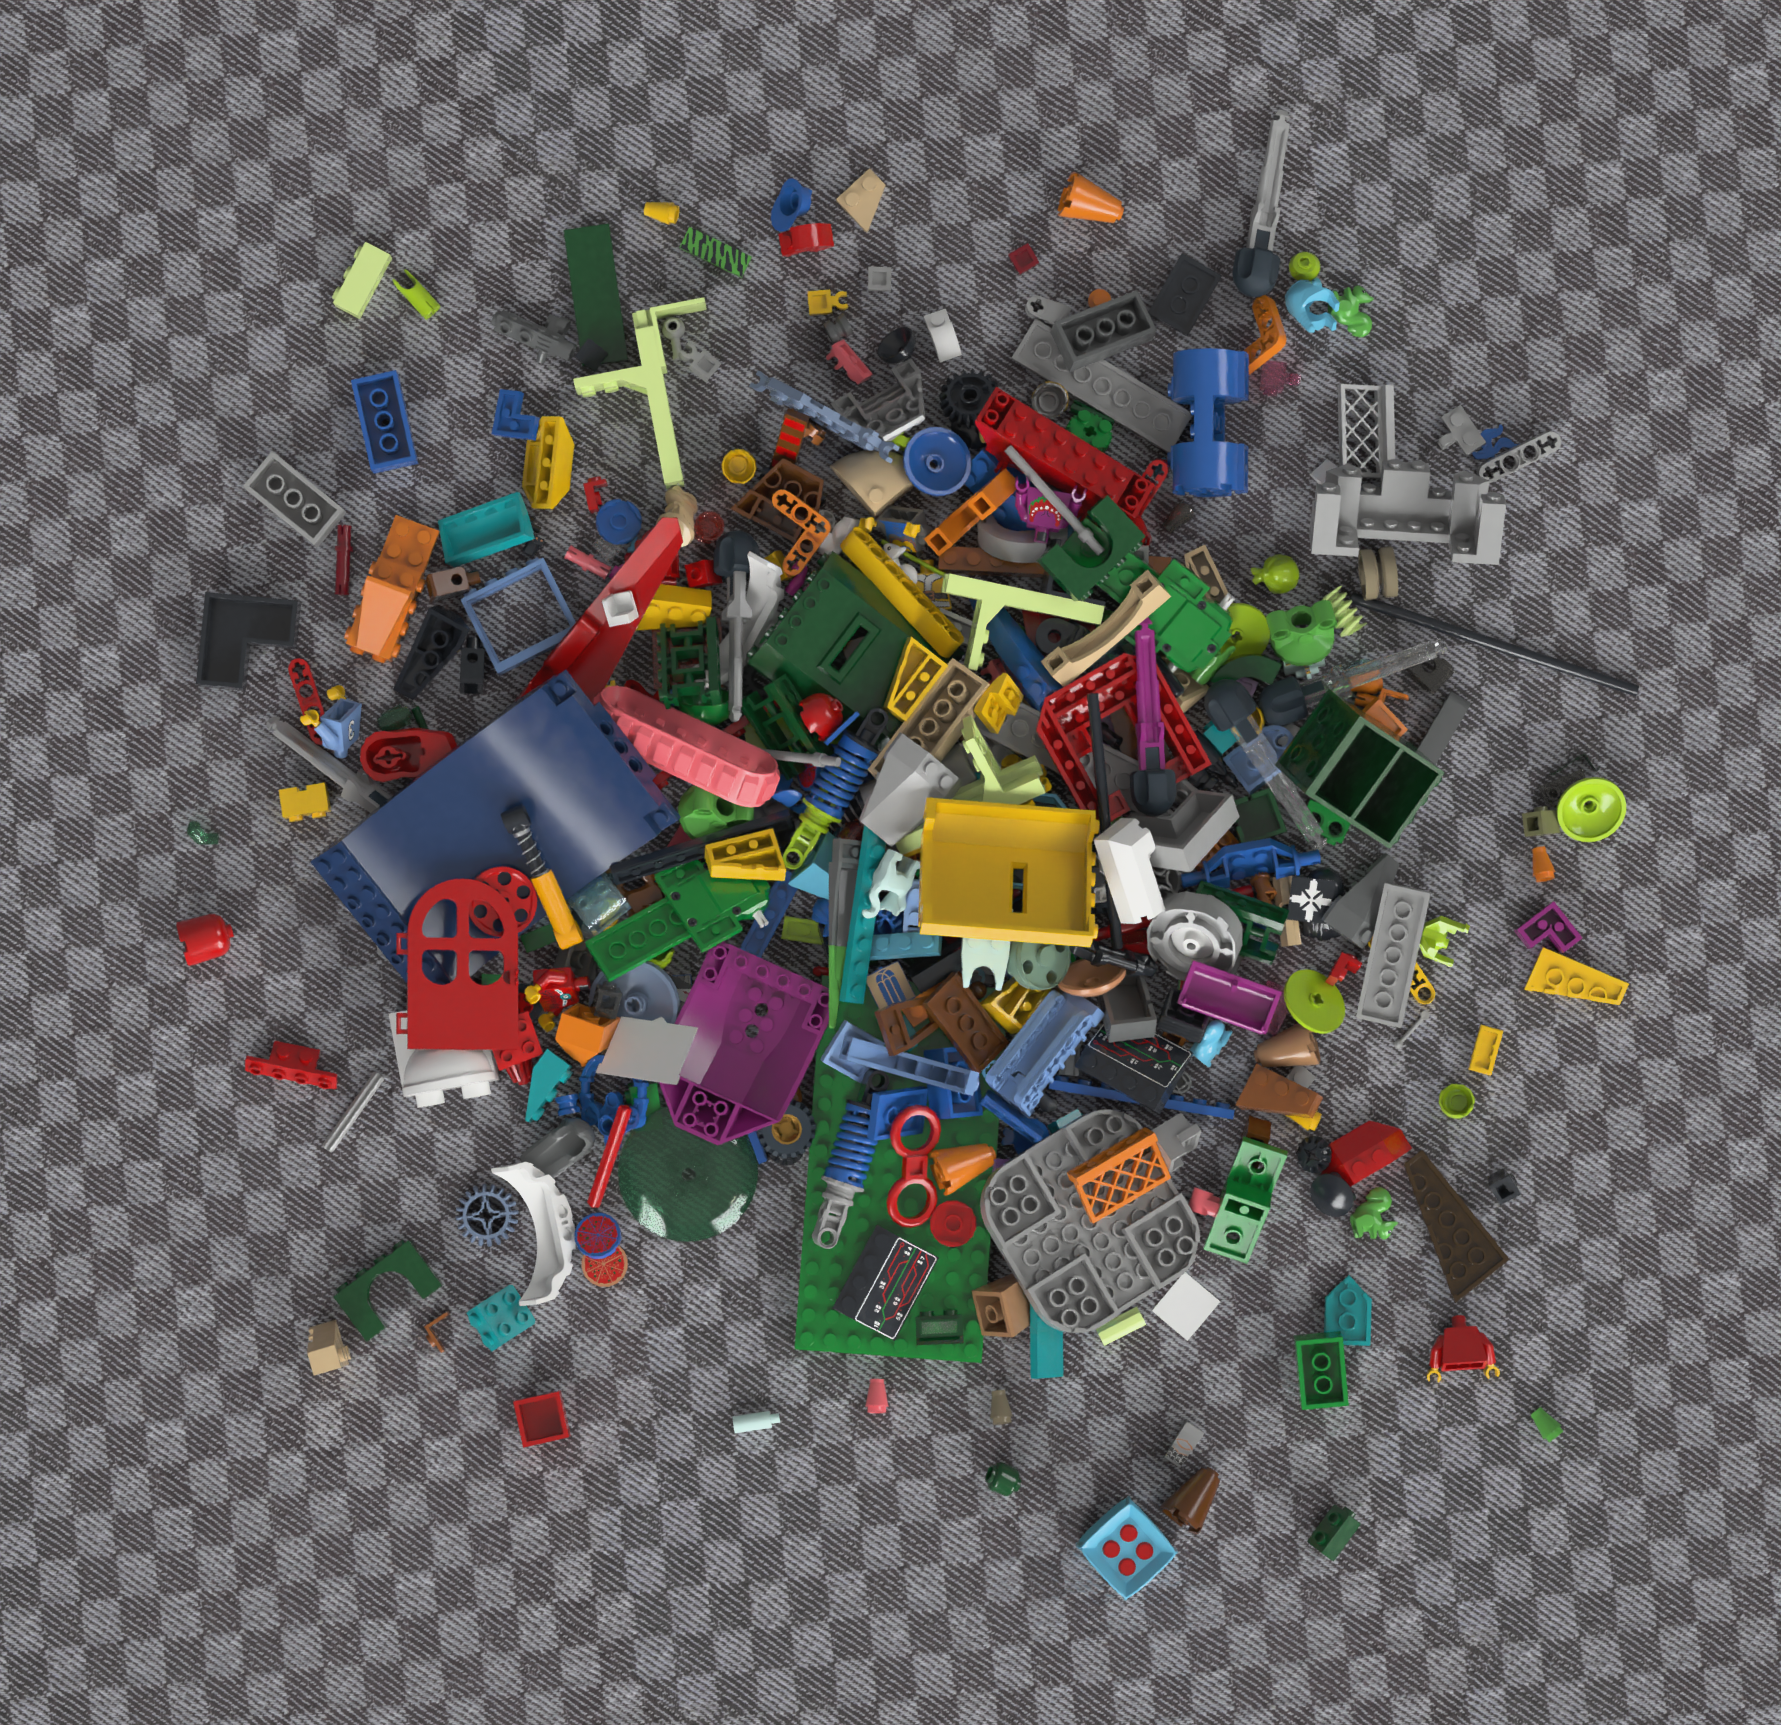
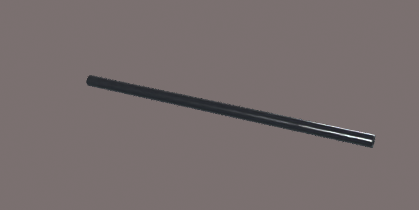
[1350,592,1639,697]

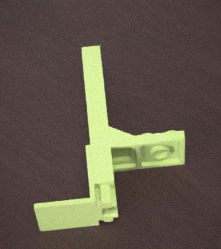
[573,297,707,490]

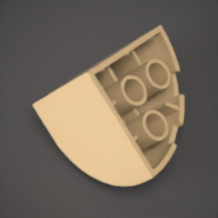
[830,450,914,519]

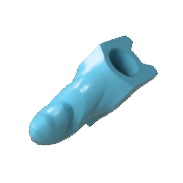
[1190,1020,1233,1067]

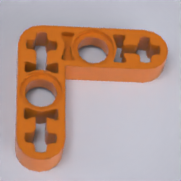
[1243,295,1287,375]
[772,489,831,576]

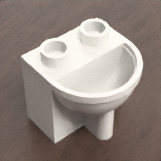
[389,1010,500,1108]

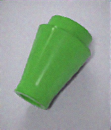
[1530,1407,1564,1443]

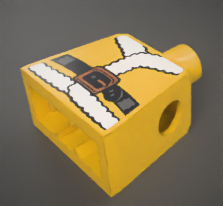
[916,560,952,611]

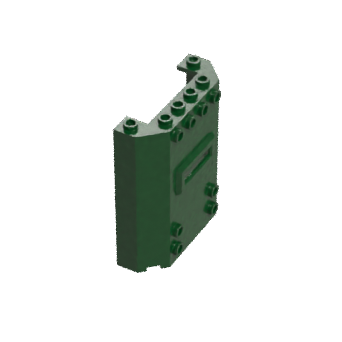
[746,551,964,761]

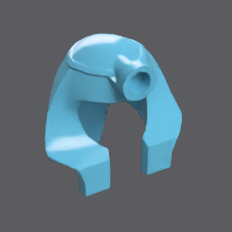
[1285,277,1340,333]

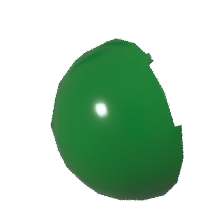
[678,688,730,726]

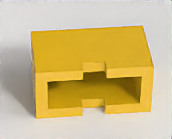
[278,783,331,822]

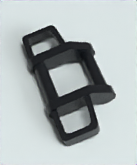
[1069,940,1158,977]

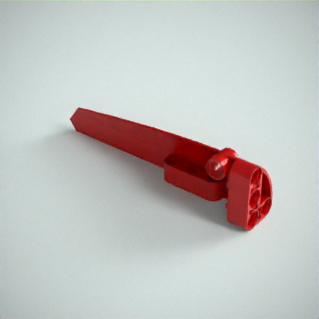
[514,517,683,702]

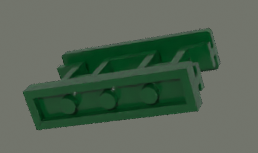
[657,616,722,709]
[741,673,834,781]
[1196,880,1290,965]

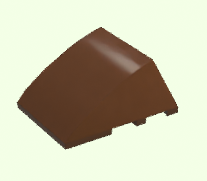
[730,458,824,552]

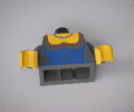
[858,506,932,558]

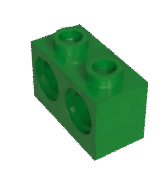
[1298,799,1351,846]

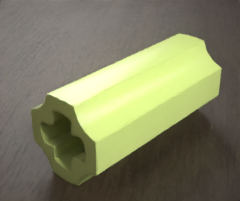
[1096,1306,1146,1346]

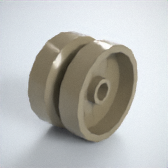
[1358,546,1398,600]

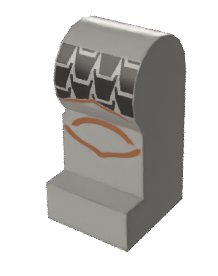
[1164,1420,1204,1468]

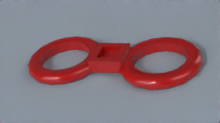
[886,1105,941,1228]

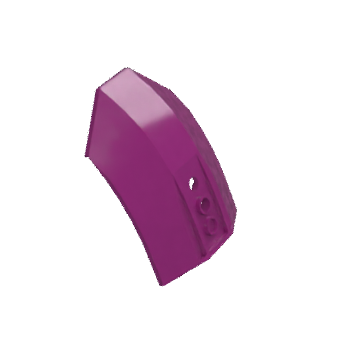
[659,941,840,1145]

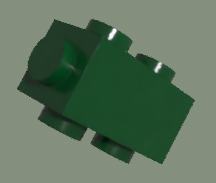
[1307,1504,1361,1562]

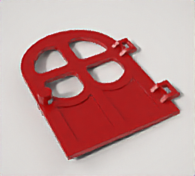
[396,879,519,1050]

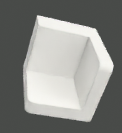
[602,590,639,627]

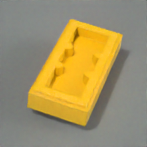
[1468,1025,1503,1076]

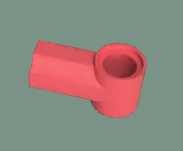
[1188,1187,1220,1217]

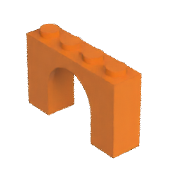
[924,468,1017,556]

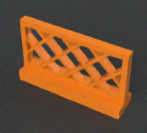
[1067,1127,1171,1224]

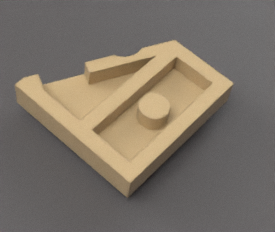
[836,168,885,233]

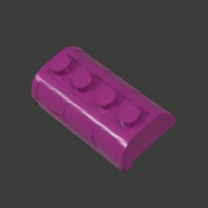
[1177,960,1282,1035]

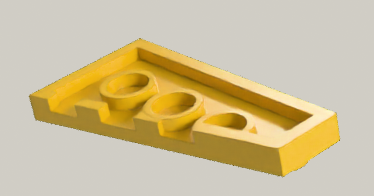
[1524,946,1629,1005]

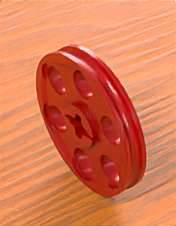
[469,866,537,937]

